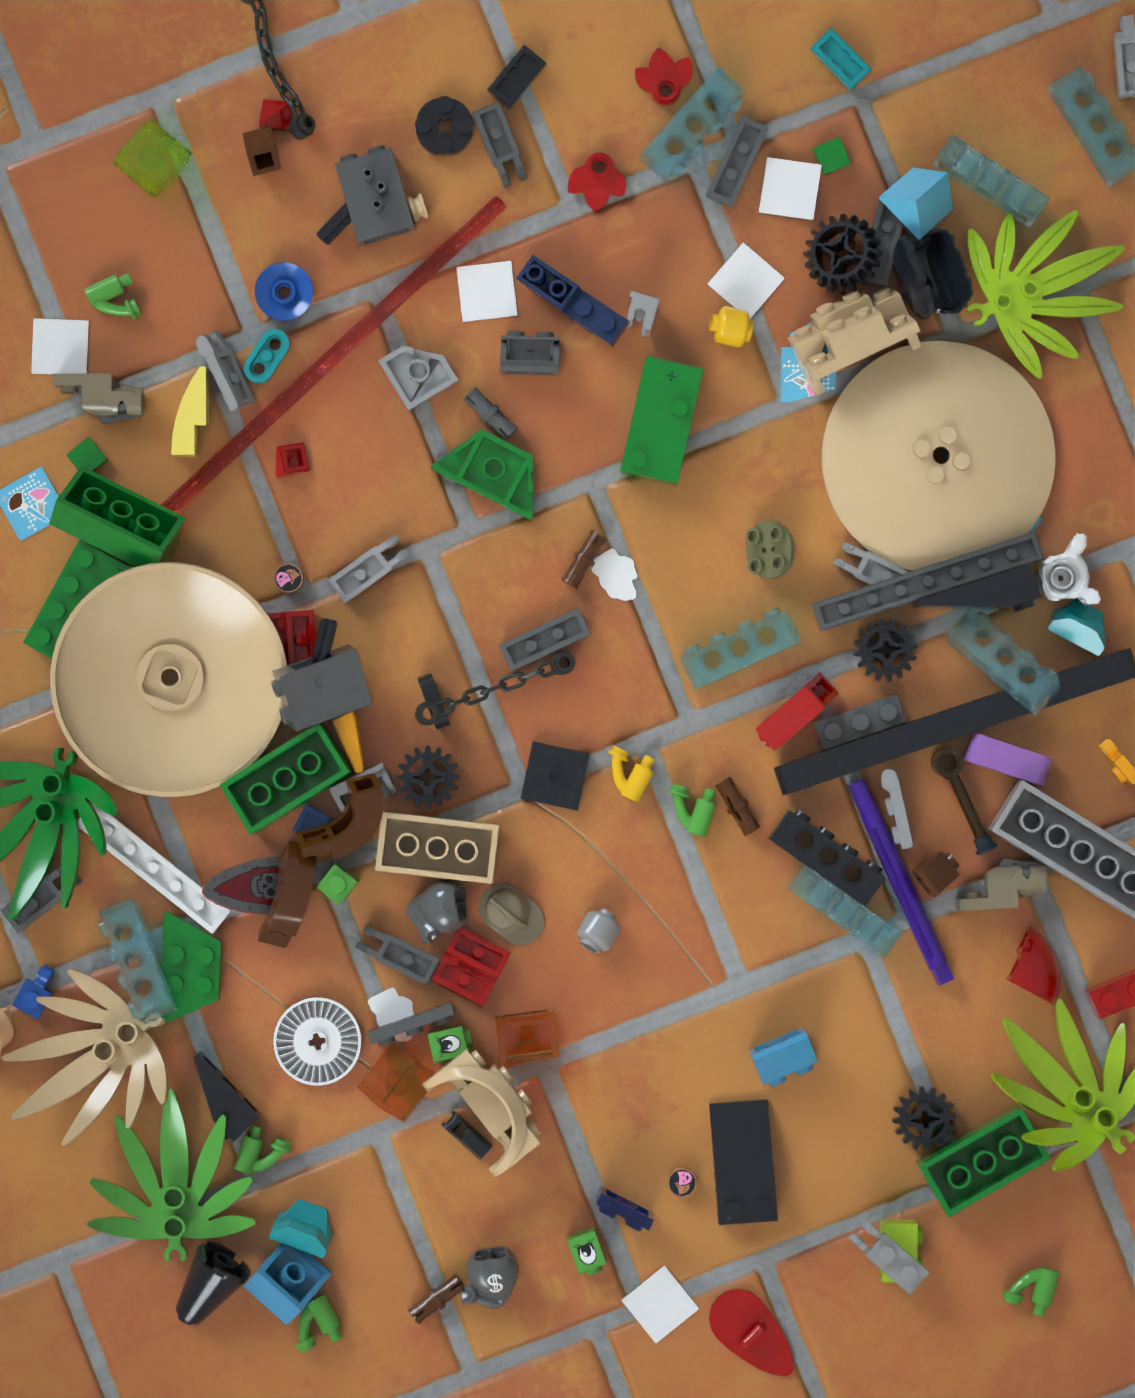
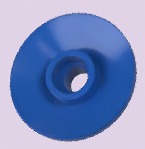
[255,262,313,321]

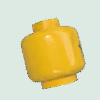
[709,306,754,348]

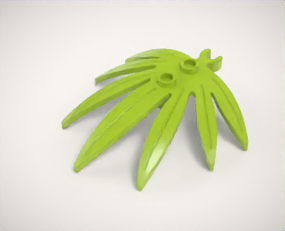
[966,210,1125,379]
[991,999,1135,1171]

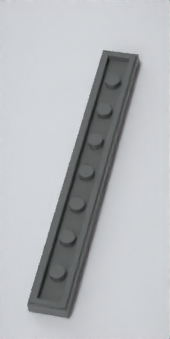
[811,532,1044,632]

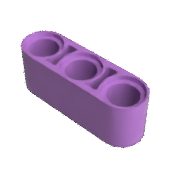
[964,732,1053,787]

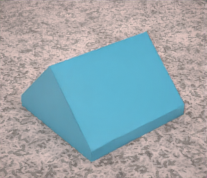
[879,167,953,240]

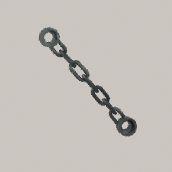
[241,0,316,140]
[415,651,575,726]

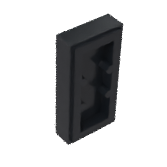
[487,45,547,109]

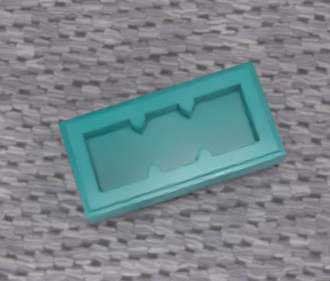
[810,28,872,91]

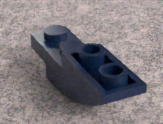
[516,255,630,347]

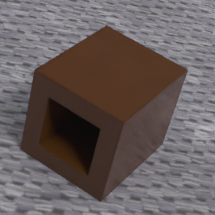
[242,126,282,176]

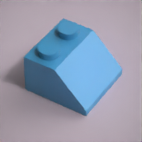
[748,1027,818,1087]
[243,1243,332,1325]

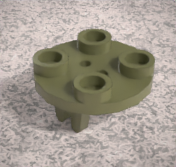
[746,521,795,579]

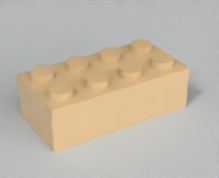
[375,811,500,884]

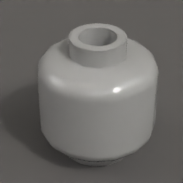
[577,908,620,954]

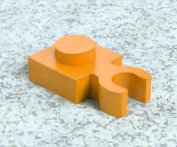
[1098,739,1135,785]

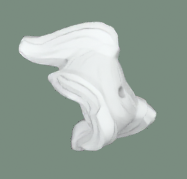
[1038,533,1101,606]

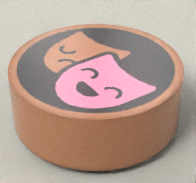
[274,563,304,593]
[667,1167,697,1198]

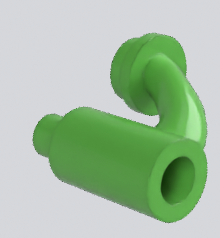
[84,273,142,320]
[668,784,717,837]
[234,1124,292,1174]
[1002,1266,1060,1317]
[295,1293,343,1353]

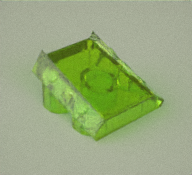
[113,119,192,197]

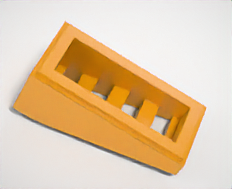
[333,711,365,774]

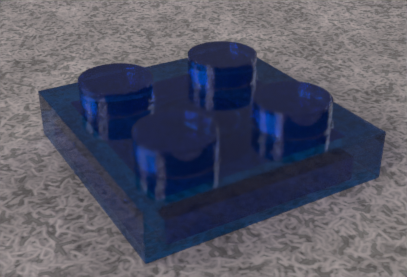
[595,1186,654,1231]

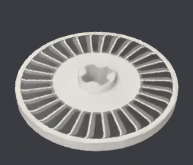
[273,997,361,1086]

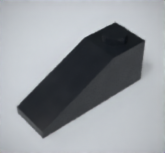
[194,1051,261,1142]

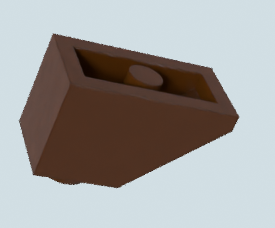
[911,851,960,897]

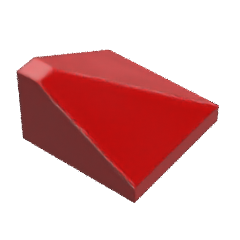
[259,99,291,131]
[275,442,310,478]

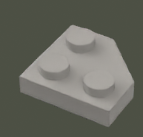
[378,346,459,411]

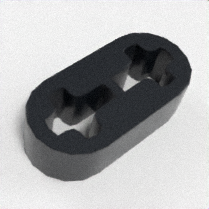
[417,673,451,730]

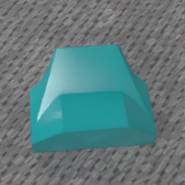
[1047,599,1107,656]
[269,1199,333,1259]

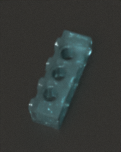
[1047,66,1135,188]
[640,67,745,182]
[933,134,1050,228]
[679,607,802,691]
[947,608,1060,716]
[787,864,902,957]
[98,898,177,1023]

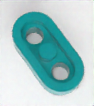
[244,329,290,384]

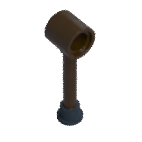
[931,748,998,855]

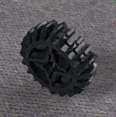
[803,214,883,294]

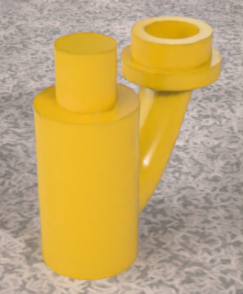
[608,746,655,803]

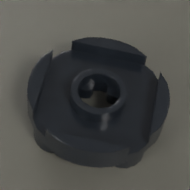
[415,96,474,156]

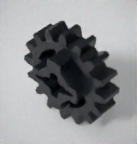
[853,618,917,682]
[396,745,460,809]
[892,1086,957,1151]

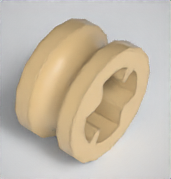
[407,193,429,222]

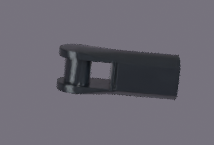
[441,1110,493,1160]

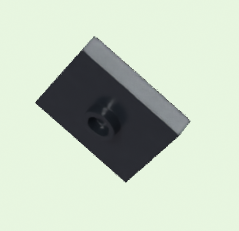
[521,742,590,811]

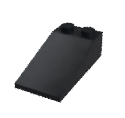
[912,563,1041,612]
[709,1099,778,1225]

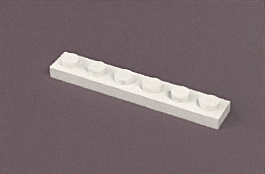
[78,804,232,934]

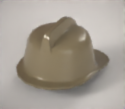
[479,884,544,945]

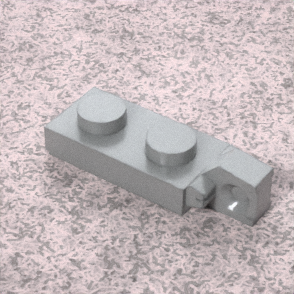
[1113,15,1135,99]

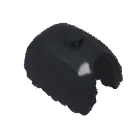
[893,229,973,320]

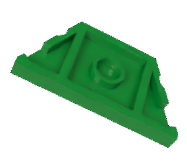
[431,429,534,521]
[159,911,222,1025]

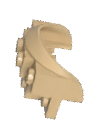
[788,288,921,396]
[422,1048,542,1177]

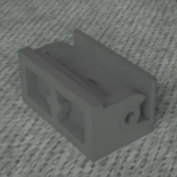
[500,331,560,376]

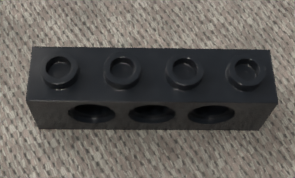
[768,809,886,907]

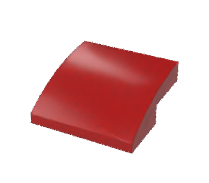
[267,610,316,666]
[430,927,511,1008]

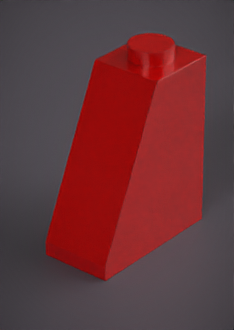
[755,672,839,751]

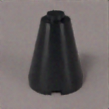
[176,1241,250,1325]

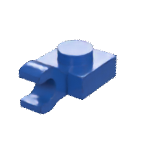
[12,965,55,1019]

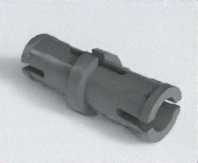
[463,387,518,441]

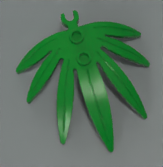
[0,748,119,921]

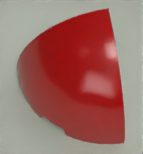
[1006,926,1061,1005]

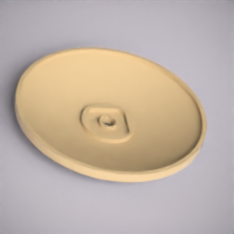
[821,341,1056,571]
[50,562,287,797]

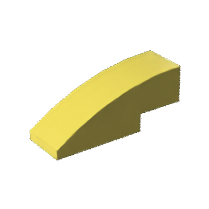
[171,367,209,457]

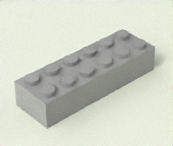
[987,780,1135,920]

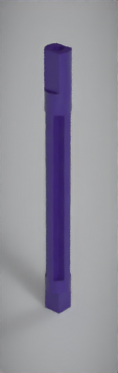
[847,778,954,985]

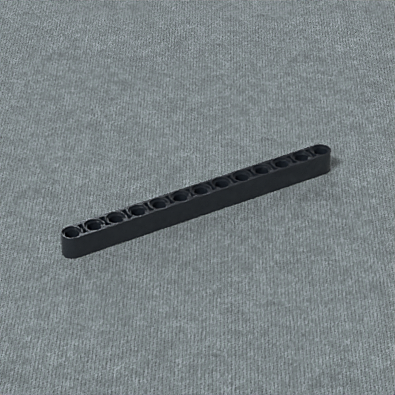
[773,648,1135,796]

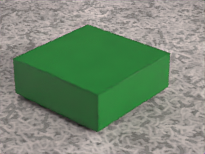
[812,137,851,176]
[66,437,108,472]

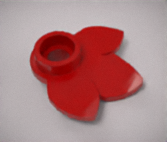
[635,48,693,106]
[567,152,626,211]

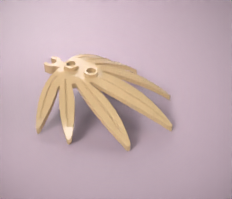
[2,969,168,1146]

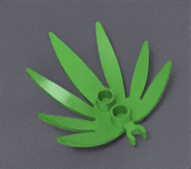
[87,1088,256,1262]

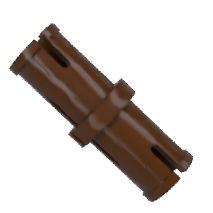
[561,530,608,589]
[715,777,761,836]
[408,1274,465,1324]

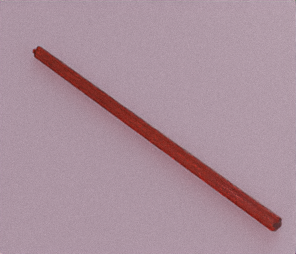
[161,196,506,513]

